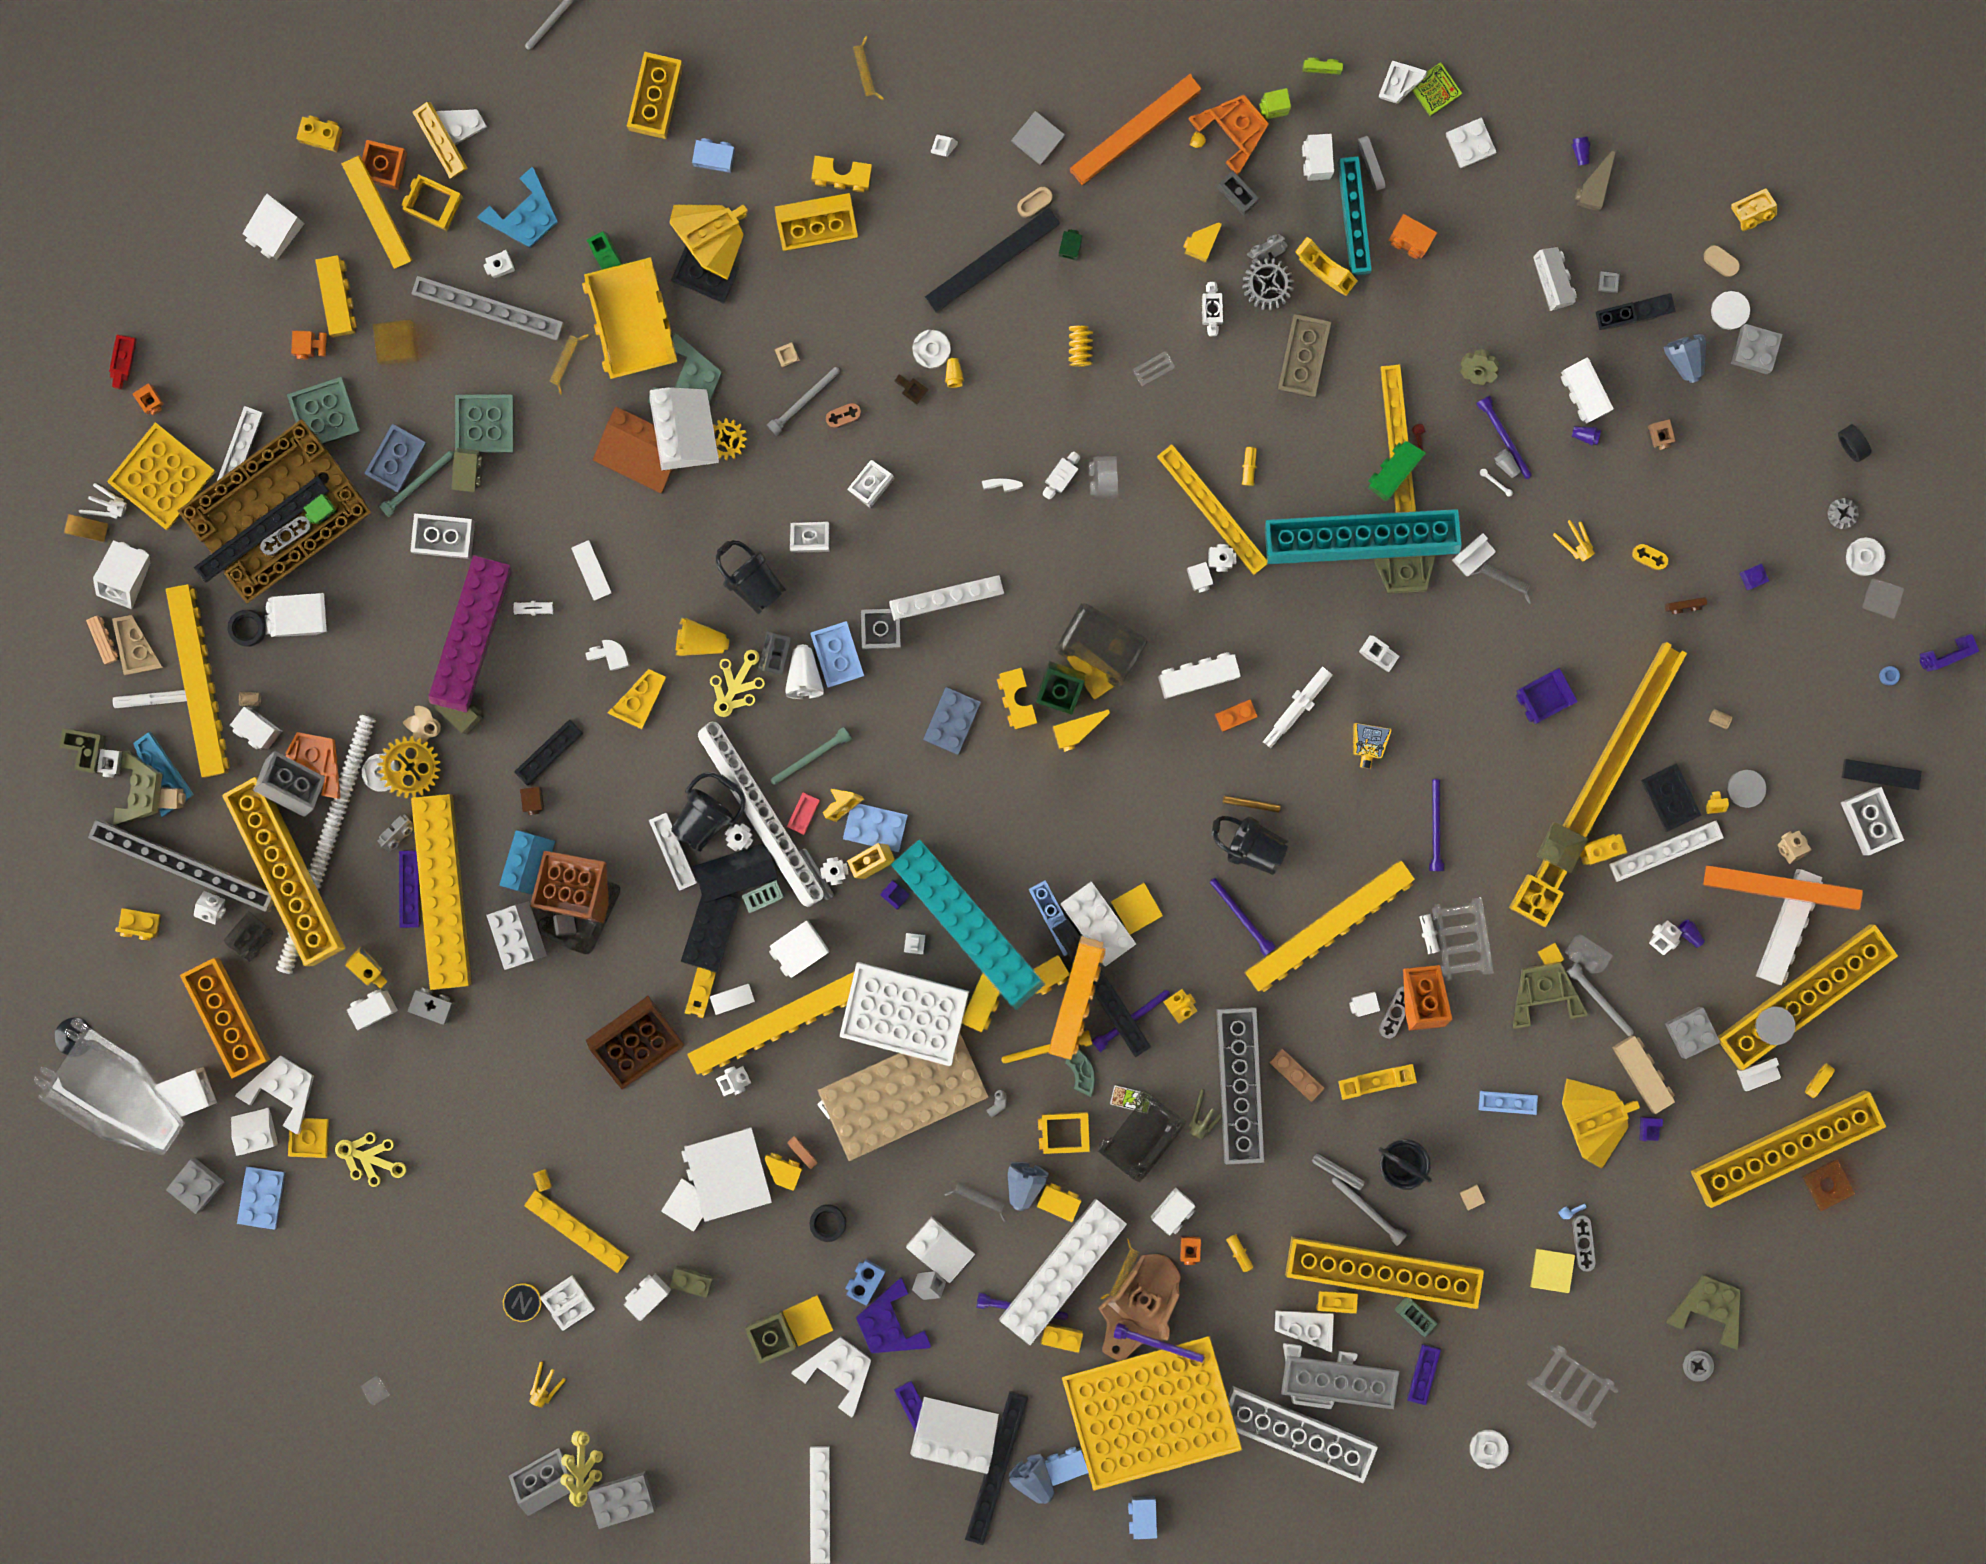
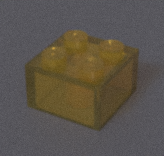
[373,320,419,365]

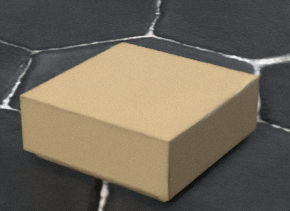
[775,342,800,368]
[1459,1184,1485,1210]

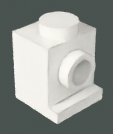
[483,250,515,279]
[97,749,122,778]

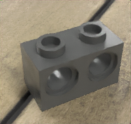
[758,631,791,675]

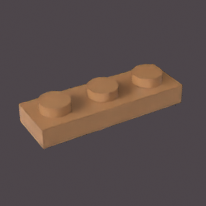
[1269,1049,1324,1102]

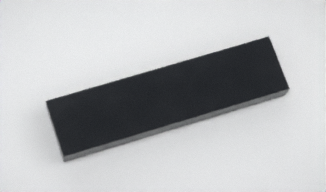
[514,719,583,786]
[1842,759,1922,790]

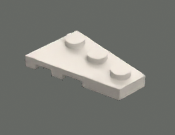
[1274,1310,1334,1352]

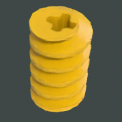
[1069,326,1093,367]

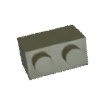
[452,448,483,492]
[670,1266,714,1298]

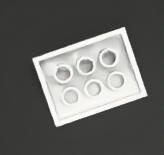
[650,388,719,470]
[910,1397,999,1474]

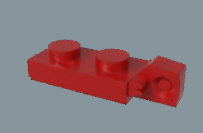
[109,335,137,390]

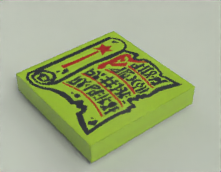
[1412,62,1462,116]

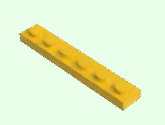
[524,1190,629,1273]

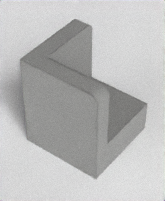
[912,1271,946,1300]

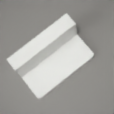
[1452,533,1495,576]
[1737,1057,1781,1091]

